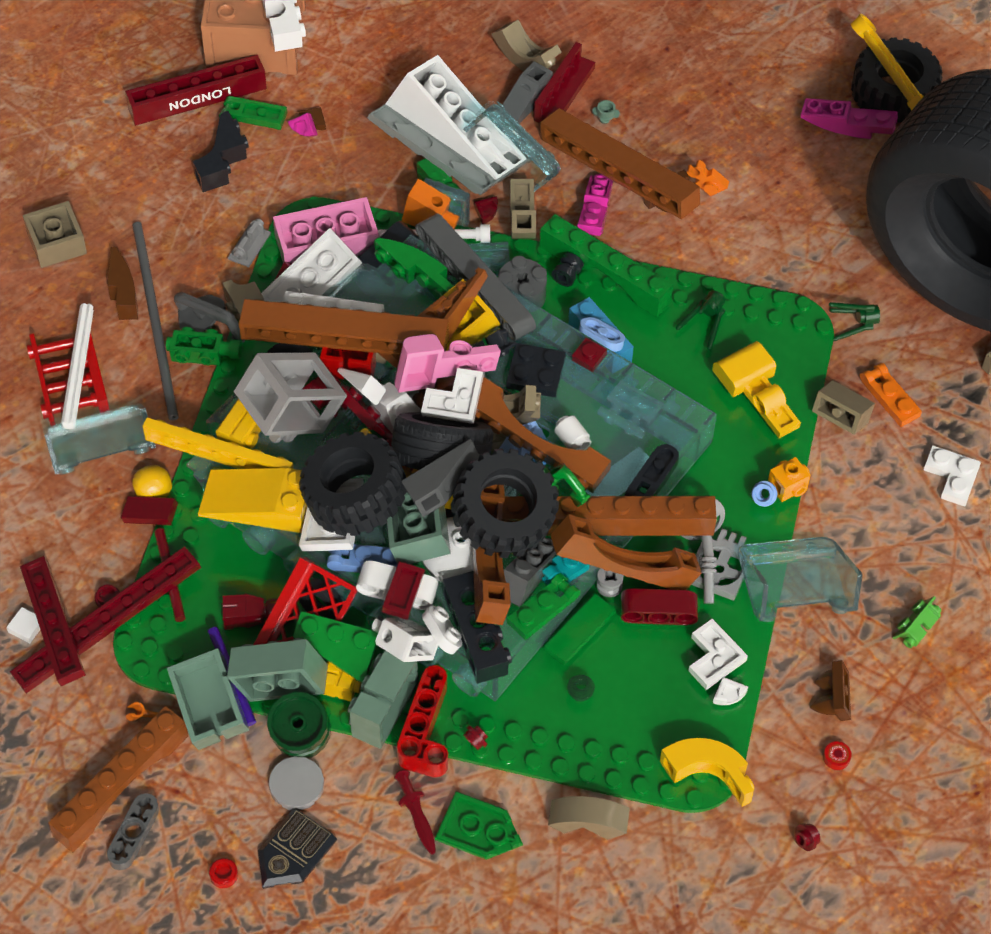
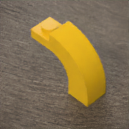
[660,738,754,807]

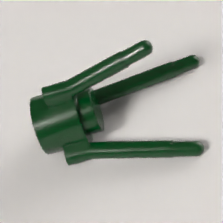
[676,290,725,350]
[829,302,880,341]

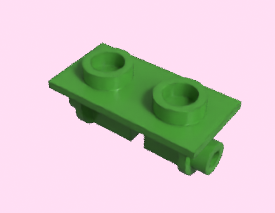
[892,596,941,648]

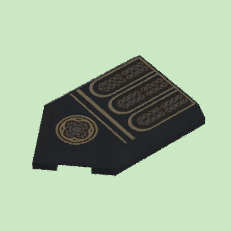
[258,809,337,889]

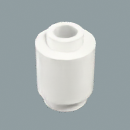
[554,416,591,450]

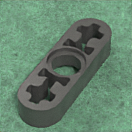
[107,793,159,870]

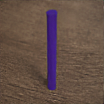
[208,627,256,726]

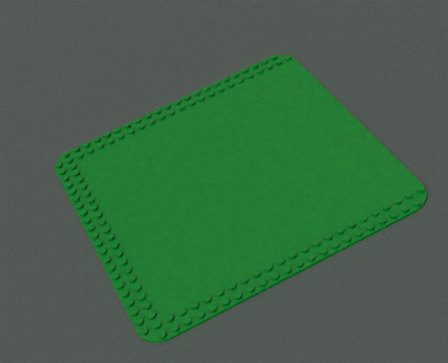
[113,196,834,813]

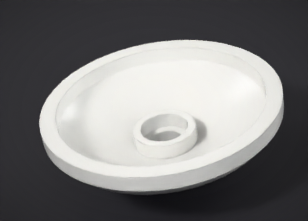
[422,517,474,583]

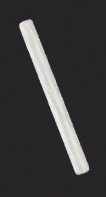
[61,303,94,430]

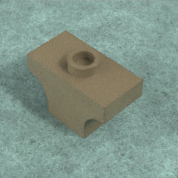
[223,279,264,323]

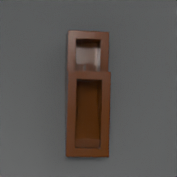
[108,247,138,320]

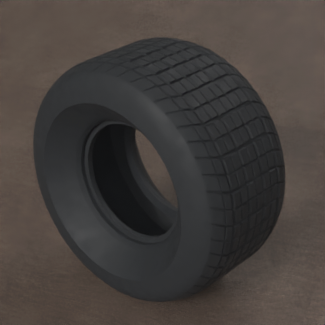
[866,69,991,332]

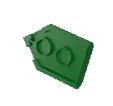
[435,791,523,860]

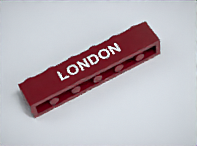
[125,54,267,126]

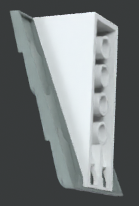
[367,55,543,195]

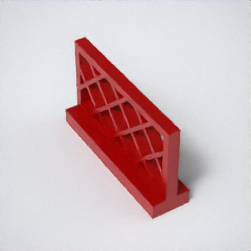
[253,557,358,645]

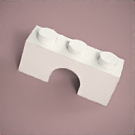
[262,0,306,52]

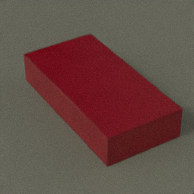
[121,496,178,525]
[382,561,425,620]

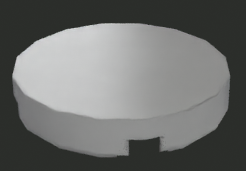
[269,756,324,811]

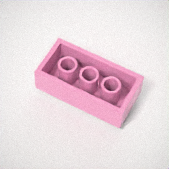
[273,197,379,263]

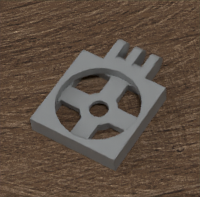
[691,528,753,601]

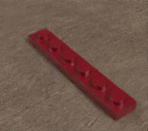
[20,556,86,686]

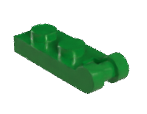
[219,96,287,130]
[507,573,581,641]

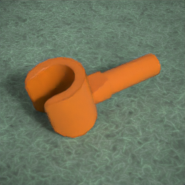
[125,702,159,721]

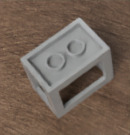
[234,353,347,443]

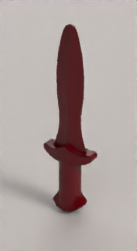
[394,769,436,855]

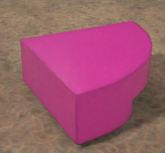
[288,113,318,137]

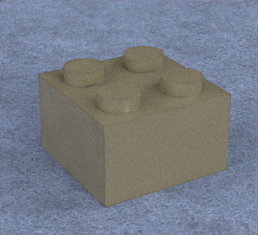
[22,201,87,268]

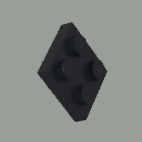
[506,343,566,398]

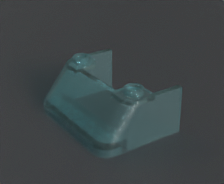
[42,403,156,475]

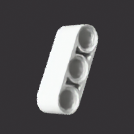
[356,561,439,610]

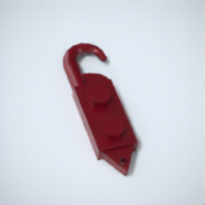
[333,376,393,447]

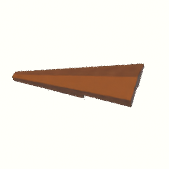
[378,267,488,369]

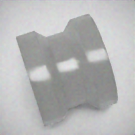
[596,568,624,597]

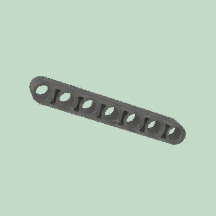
[415,213,536,341]

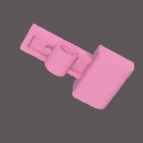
[394,334,501,392]

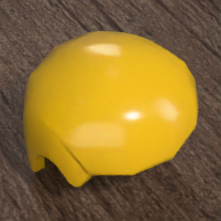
[132,465,172,498]

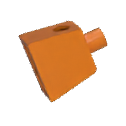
[402,179,460,229]

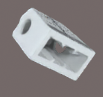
[372,616,438,662]

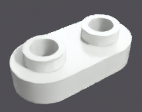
[422,606,462,654]

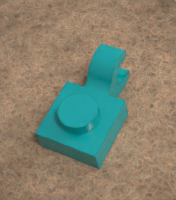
[542,555,590,585]

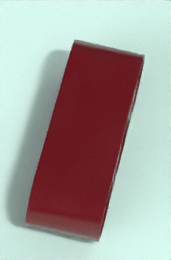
[621,589,698,625]

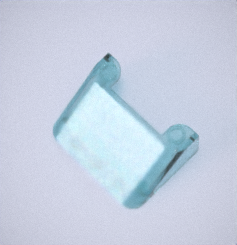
[463,101,561,192]
[738,537,862,622]

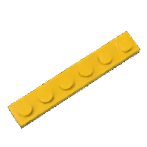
[143,418,293,469]

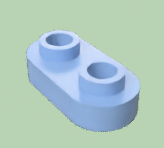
[578,317,625,353]

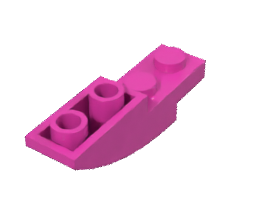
[801,98,898,139]
[577,174,613,236]

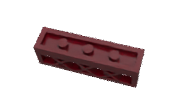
[534,42,595,123]

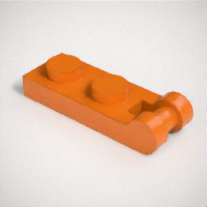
[860,362,922,427]

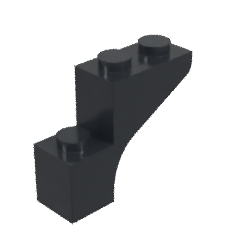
[193,111,249,192]

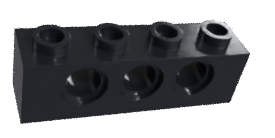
[443,571,512,684]

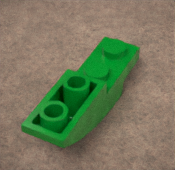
[374,238,454,300]

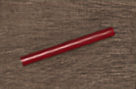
[154,528,186,622]

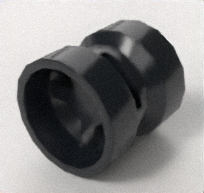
[552,252,584,287]

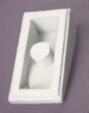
[338,368,386,405]

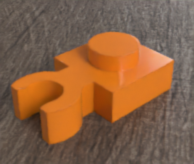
[687,160,729,196]

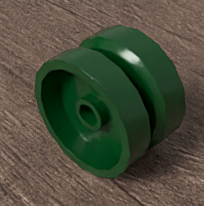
[267,692,331,758]

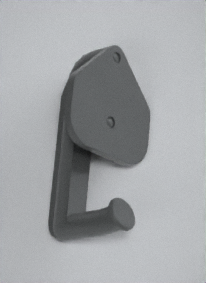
[174,292,246,342]

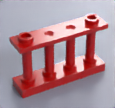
[26,332,110,428]

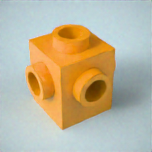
[768,457,810,502]

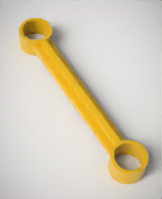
[851,14,924,110]

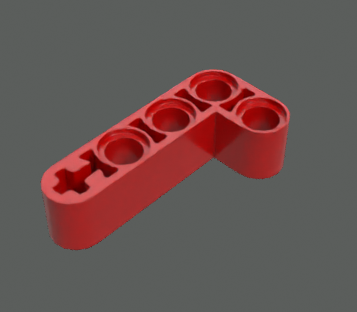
[397,665,448,777]

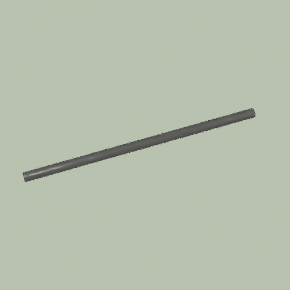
[132,222,179,421]

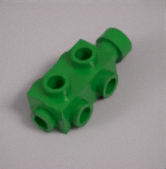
[166,327,243,366]

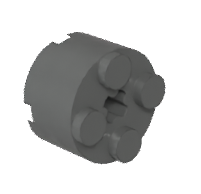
[498,256,547,314]

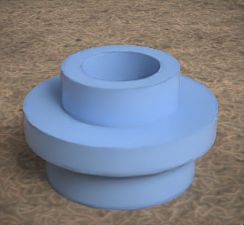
[752,481,778,507]

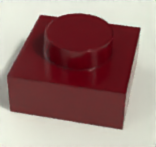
[572,338,607,372]

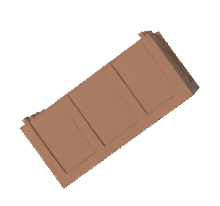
[201,0,306,75]

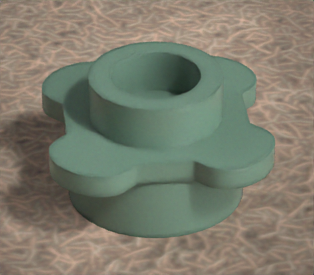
[592,100,620,124]

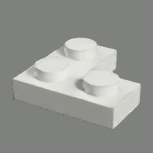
[421,368,484,424]
[924,446,981,507]
[689,619,748,690]

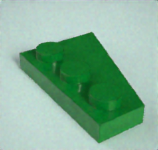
[293,611,378,684]

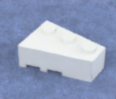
[371,382,421,433]

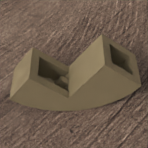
[548,796,630,840]

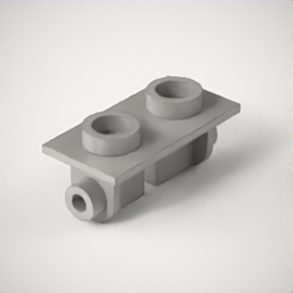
[228,219,271,268]

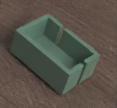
[167,648,250,750]
[348,650,418,749]

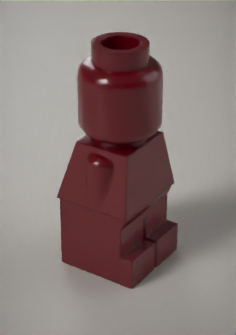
[222,593,293,630]

